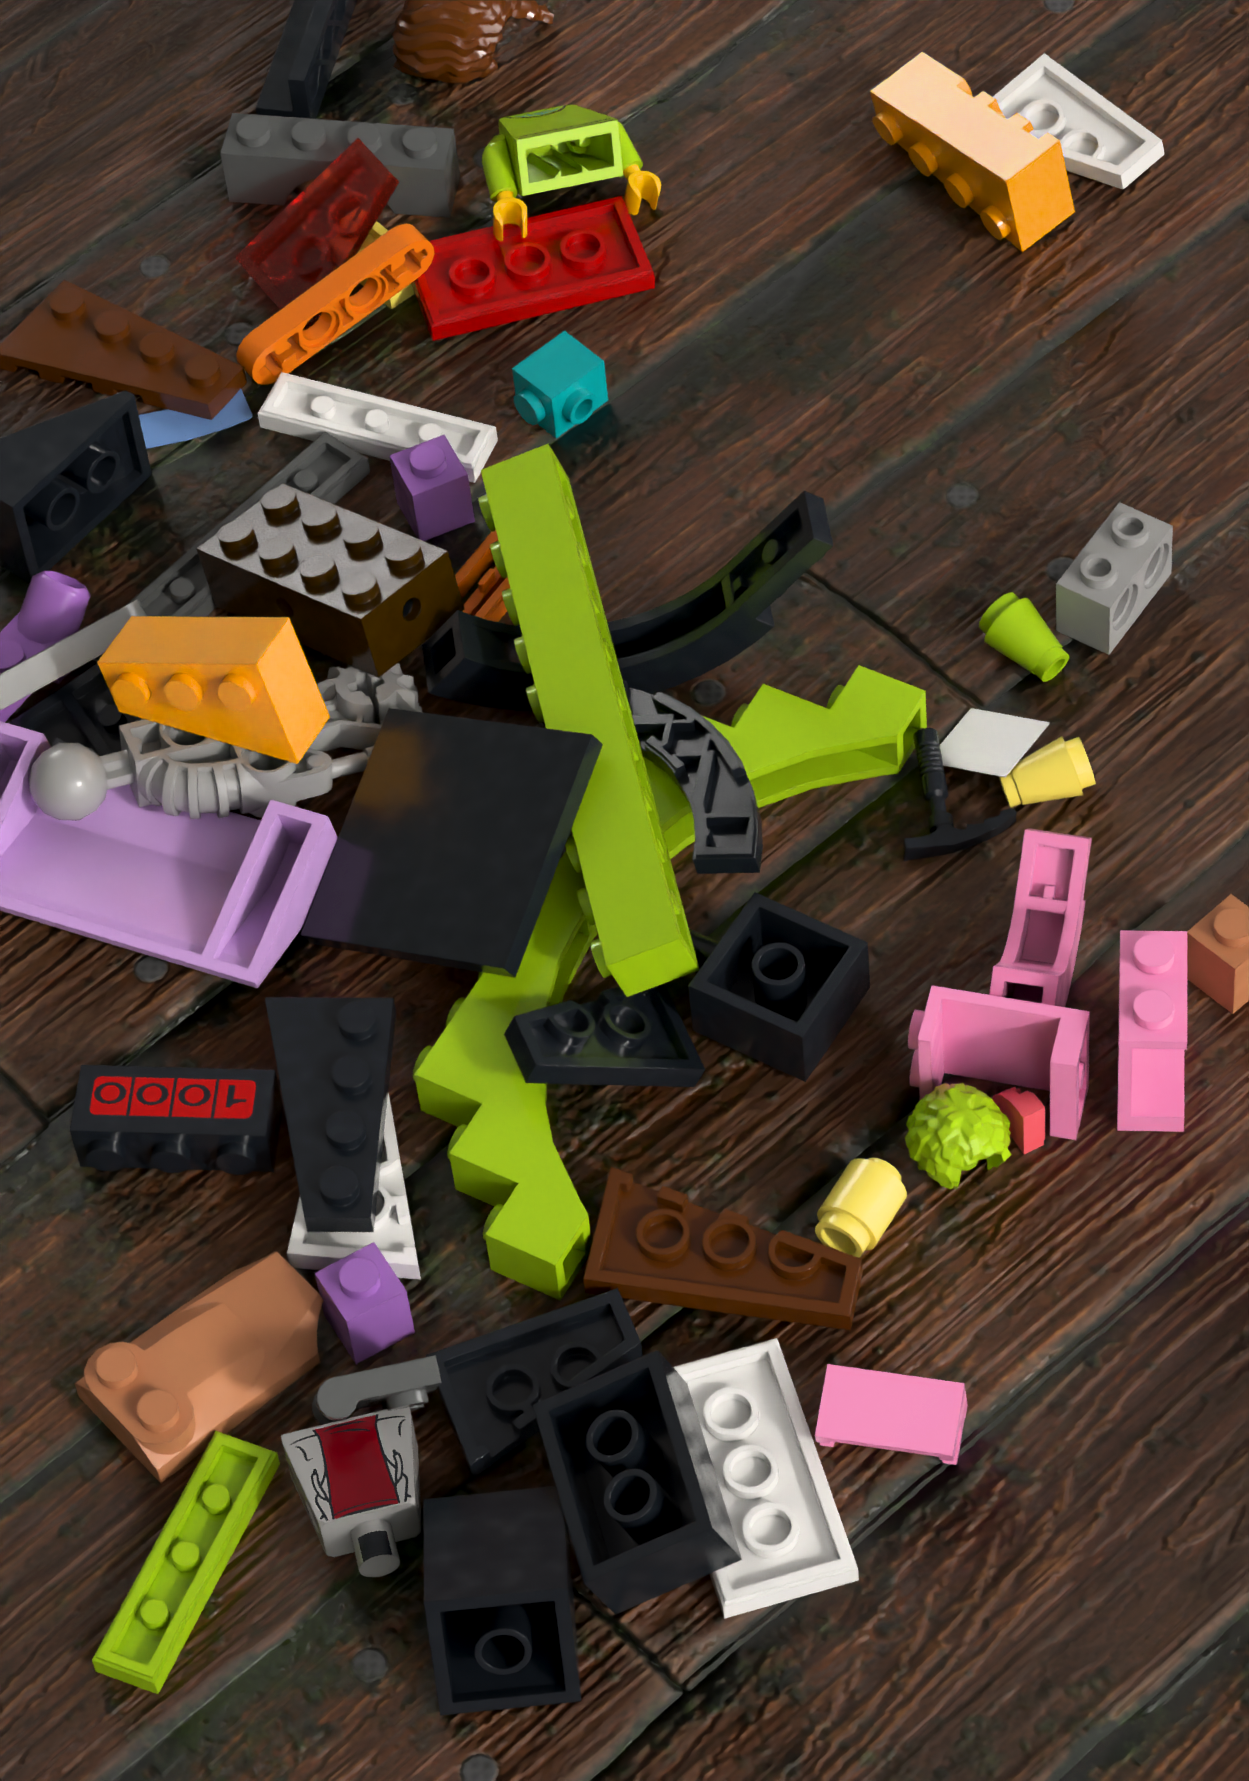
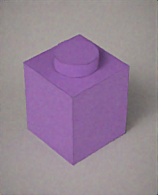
[389,434,475,541]
[315,1242,415,1364]

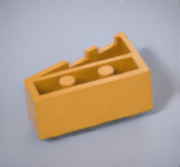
[97,616,330,764]

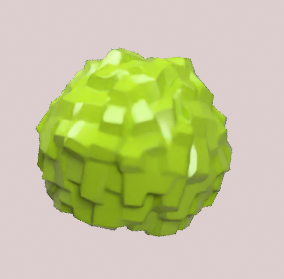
[905,1083,1012,1190]

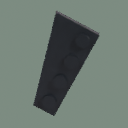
[265,997,396,1232]

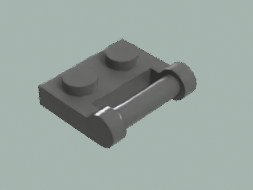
[311,1355,442,1425]

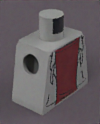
[281,1407,422,1577]

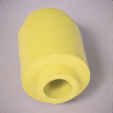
[815,1157,907,1258]

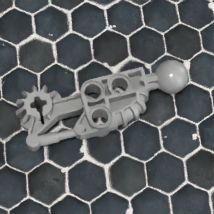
[29,663,422,821]

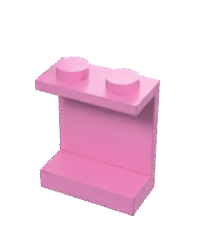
[1117,930,1187,1132]
[908,986,1090,1140]

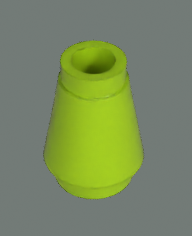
[979,592,1069,682]

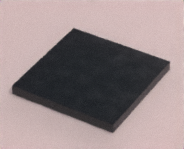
[301,708,603,978]

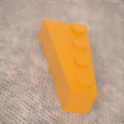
[870,52,1075,252]

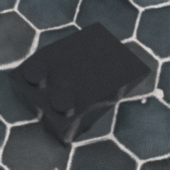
[0,390,152,583]

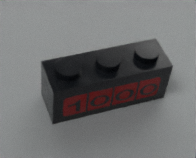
[70,1065,283,1175]

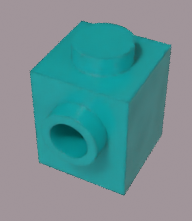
[512,330,608,439]

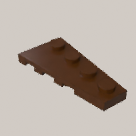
[0,280,247,420]
[583,1167,863,1330]

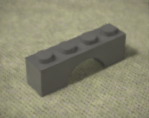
[220,113,460,218]

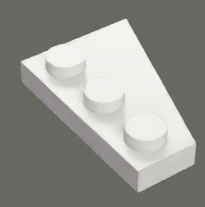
[993,53,1164,189]
[287,1093,421,1280]

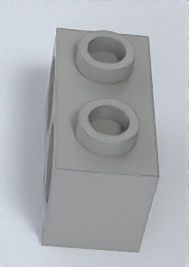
[1056,502,1173,655]

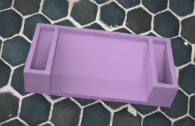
[0,721,338,988]

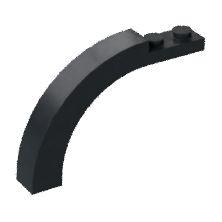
[422,491,833,711]

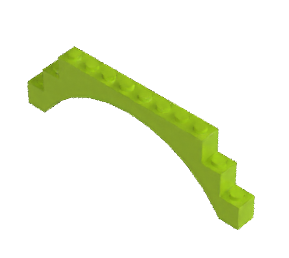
[413,665,927,1301]

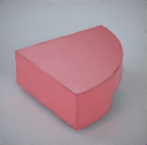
[992,1087,1045,1154]

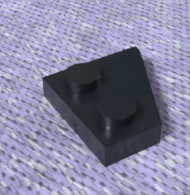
[9,663,144,756]

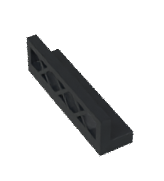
[256,0,357,119]

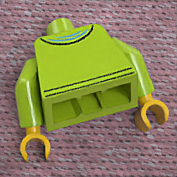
[482,105,661,242]

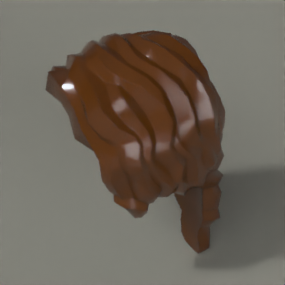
[392,0,554,84]

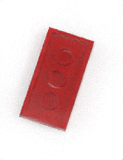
[412,196,655,341]

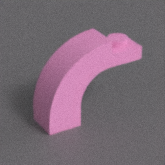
[989,828,1092,1007]

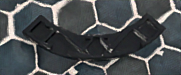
[543,680,763,874]

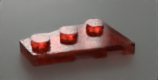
[234,138,399,330]

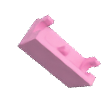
[815,1364,968,1465]

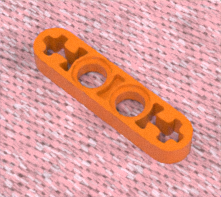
[236,223,434,385]

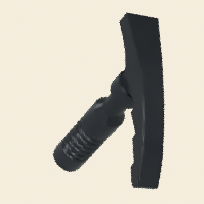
[903,728,1017,861]

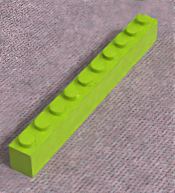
[478,443,700,997]

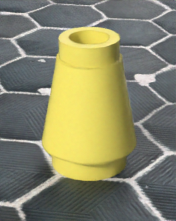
[998,736,1096,808]

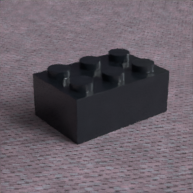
[533,1350,742,1615]

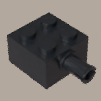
[688,892,870,1082]

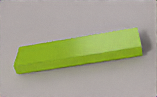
[92,1431,280,1694]

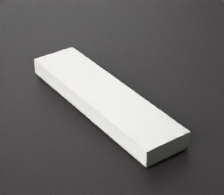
[257,372,498,483]

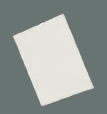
[940,708,1050,777]

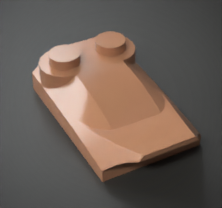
[75,1251,324,1484]

